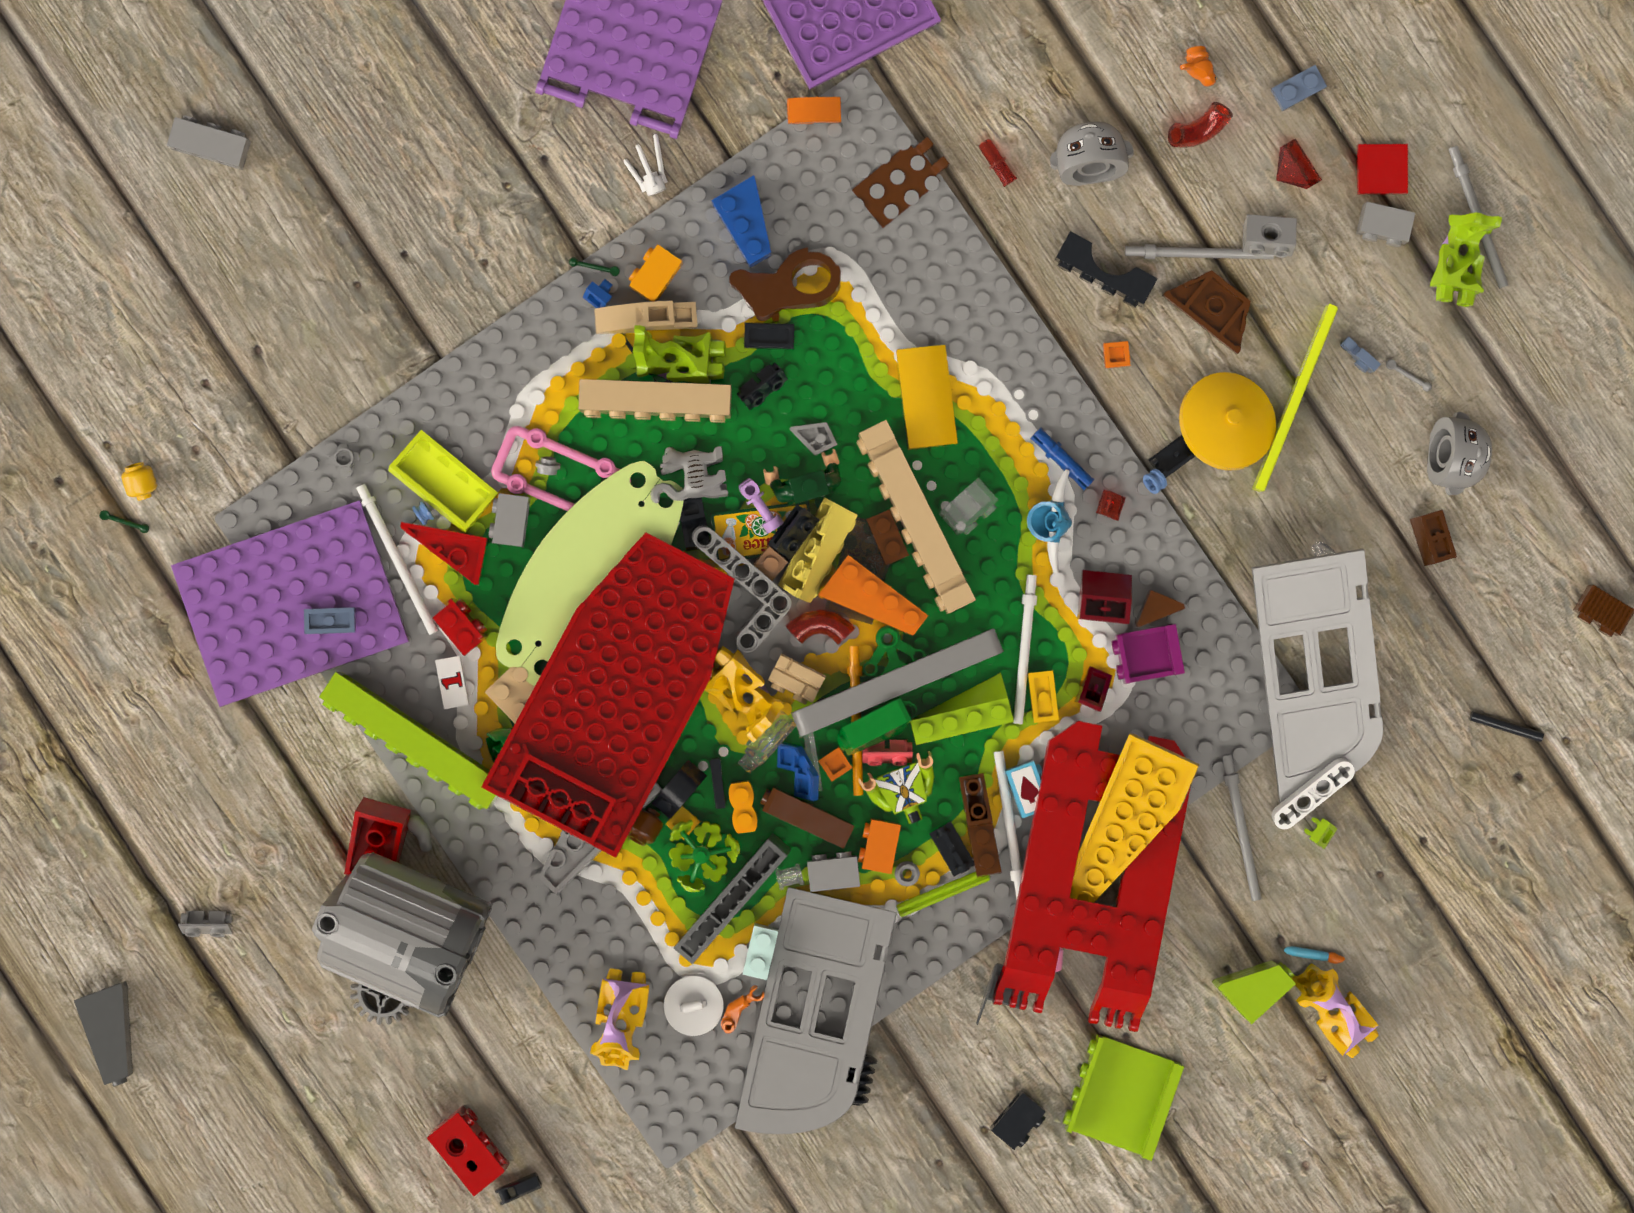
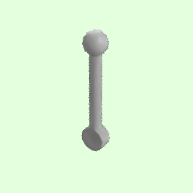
[1386,359,1432,392]

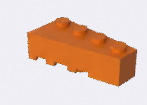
[818,555,928,636]

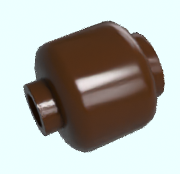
[628,807,663,846]

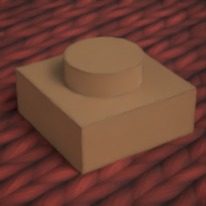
[753,545,788,581]

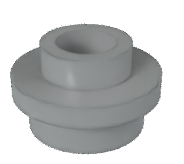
[535,457,560,475]
[895,861,920,886]

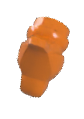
[1180,46,1217,87]

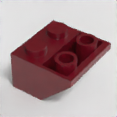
[1077,570,1132,624]

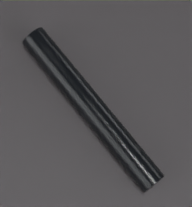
[1469,711,1544,742]

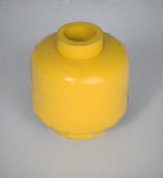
[121,462,157,501]

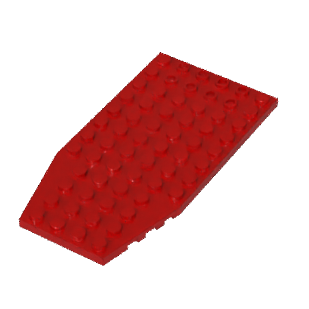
[481,532,735,858]

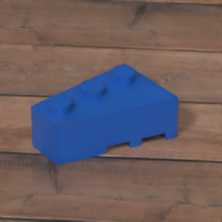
[711,175,772,268]

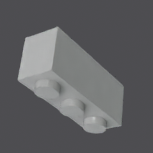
[167,115,251,170]

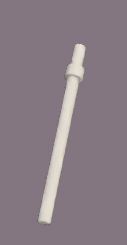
[1013,575,1037,724]
[994,751,1023,898]

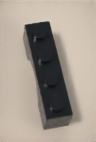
[1055,231,1158,308]

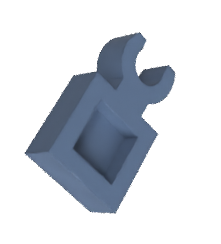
[1340,337,1381,374]

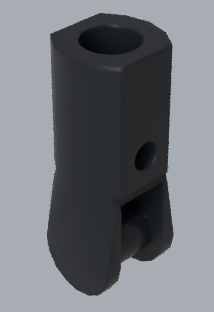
[494,1172,542,1205]

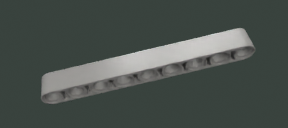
[791,629,1004,736]

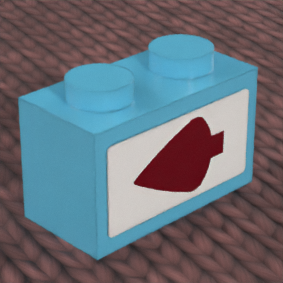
[1005,760,1042,818]

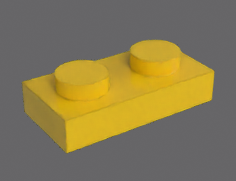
[1028,670,1059,723]

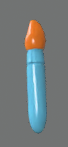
[1284,946,1345,964]

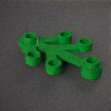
[863,626,932,720]

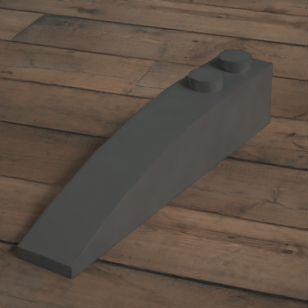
[674,833,791,964]

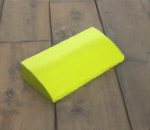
[388,430,498,534]

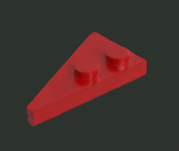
[400,522,488,585]

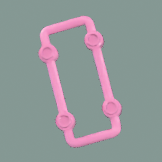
[491,426,631,511]

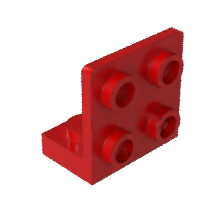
[432,598,488,656]

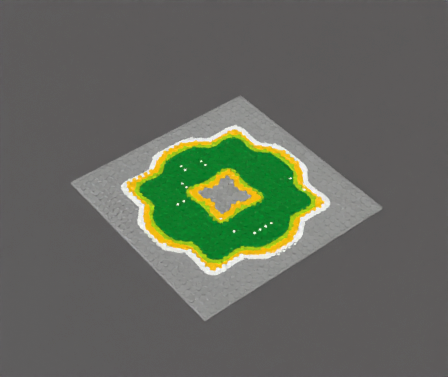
[215,67,1300,1168]

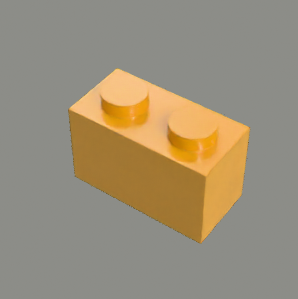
[629,244,683,302]

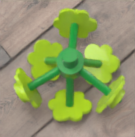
[669,820,740,892]

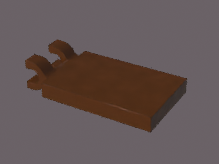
[852,137,950,228]

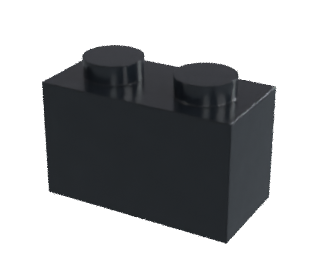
[990,1089,1046,1150]

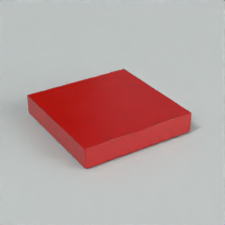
[1357,144,1408,195]

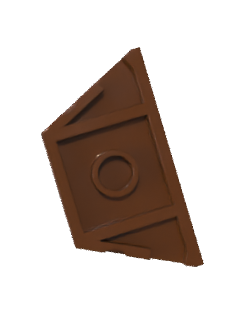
[1162,270,1251,355]

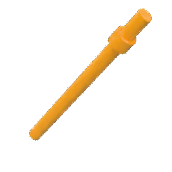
[847,646,863,796]

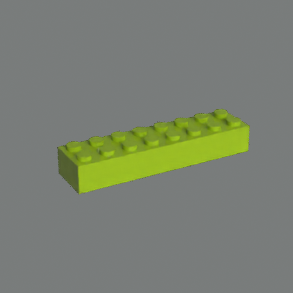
[319,672,498,810]

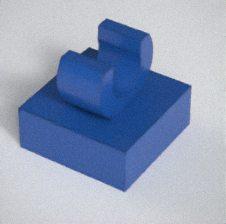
[583,279,613,308]

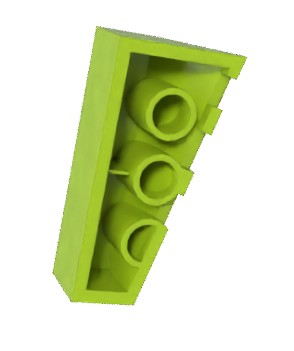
[910,673,1014,745]

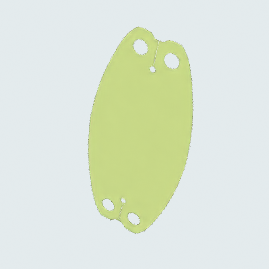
[496,461,684,686]

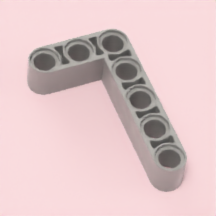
[692,525,792,653]

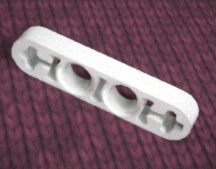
[1272,758,1355,829]

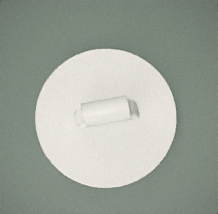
[664,976,723,1036]

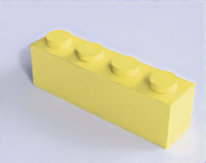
[778,497,858,603]

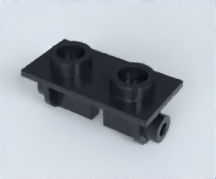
[737,362,788,410]
[929,821,974,877]

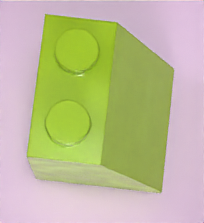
[1212,960,1296,1024]

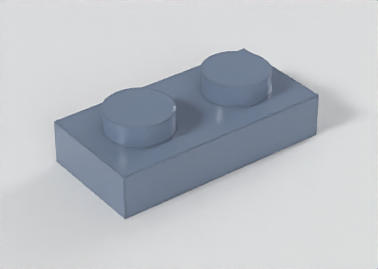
[1271,65,1327,111]
[304,608,356,634]

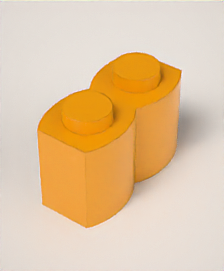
[729,780,758,834]

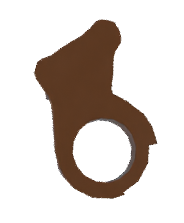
[729,247,841,322]

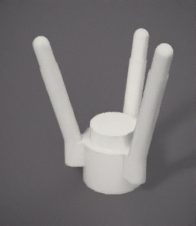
[624,134,668,197]

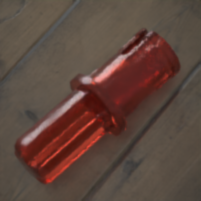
[979,139,1017,187]

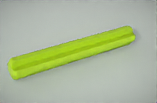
[896,871,990,917]

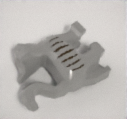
[650,446,728,503]

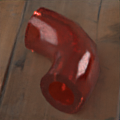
[1168,102,1233,148]
[785,609,855,645]

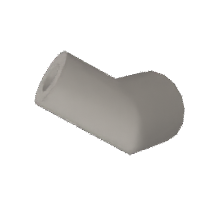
[407,815,432,852]

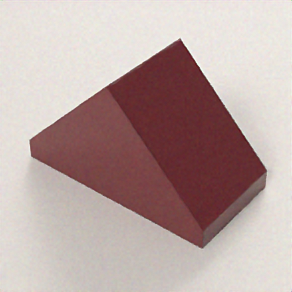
[1074,666,1112,712]

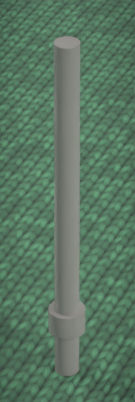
[1448,146,1508,289]
[1125,244,1274,259]
[1222,754,1261,901]

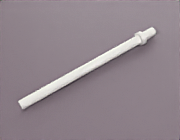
[356,484,438,635]

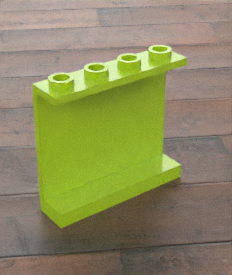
[1063,1034,1184,1161]

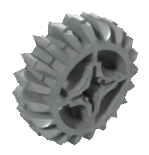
[350,984,413,1025]

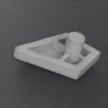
[790,422,837,456]

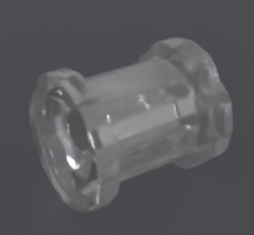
[775,863,804,890]

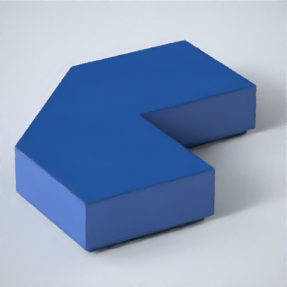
[777,742,819,801]

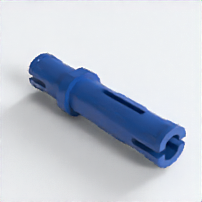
[1030,427,1094,490]

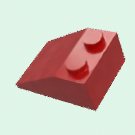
[344,797,411,875]

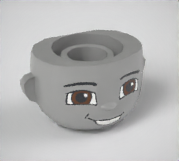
[1050,122,1134,186]
[1427,412,1492,495]

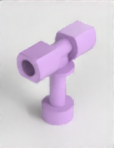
[738,478,784,534]

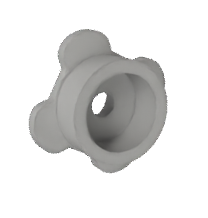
[330,443,360,473]

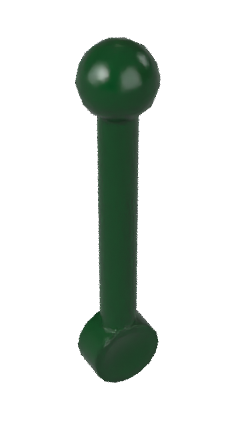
[569,257,620,277]
[99,510,149,533]

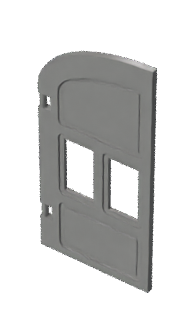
[1251,549,1383,803]
[735,887,897,1134]

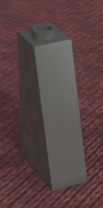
[74,981,133,1087]

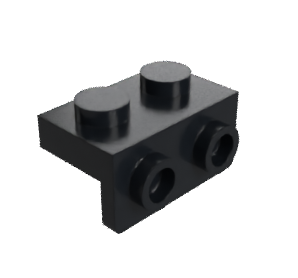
[768,504,819,560]

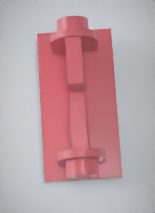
[862,740,913,766]

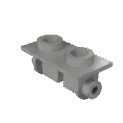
[178,911,232,937]

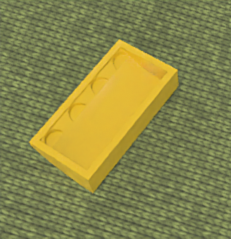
[896,345,958,450]

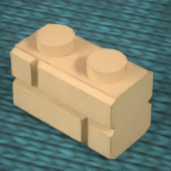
[768,653,826,705]

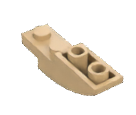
[594,301,698,334]

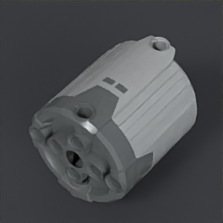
[312,852,492,1018]

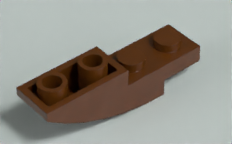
[959,773,1002,878]

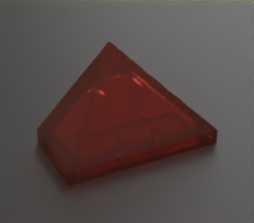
[1276,139,1322,189]

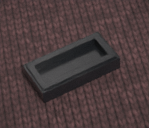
[744,323,795,350]
[710,758,726,809]

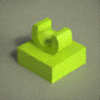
[1304,817,1338,849]

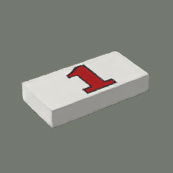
[435,656,470,709]

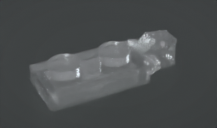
[738,710,796,773]

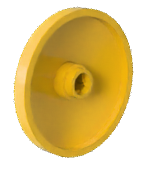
[1179,372,1276,471]

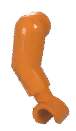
[721,985,764,1034]

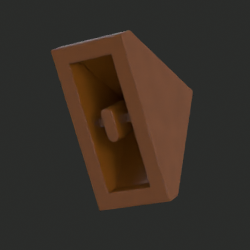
[1135,590,1186,627]

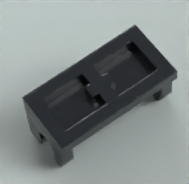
[1148,435,1195,478]

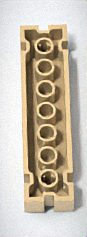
[856,420,976,614]

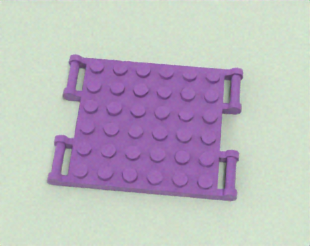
[535,0,723,139]

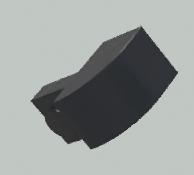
[652,760,707,819]

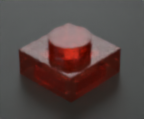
[1096,489,1126,521]

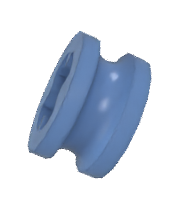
[1143,469,1167,494]
[412,501,435,526]

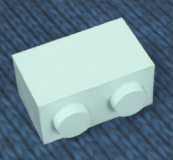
[743,923,779,980]

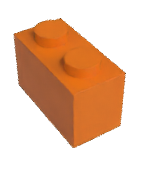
[858,818,901,874]

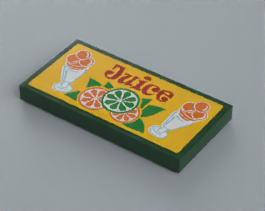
[710,501,810,560]

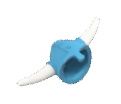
[1027,469,1072,574]

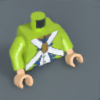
[858,751,934,824]

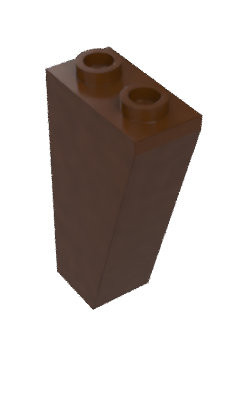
[760,786,854,849]

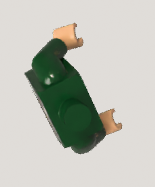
[763,449,841,506]

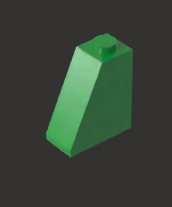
[837,698,911,756]

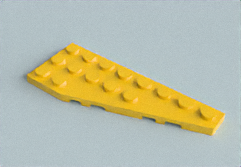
[1070,733,1200,903]

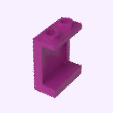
[1112,624,1185,684]

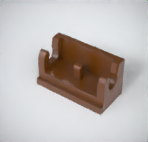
[1410,509,1457,566]

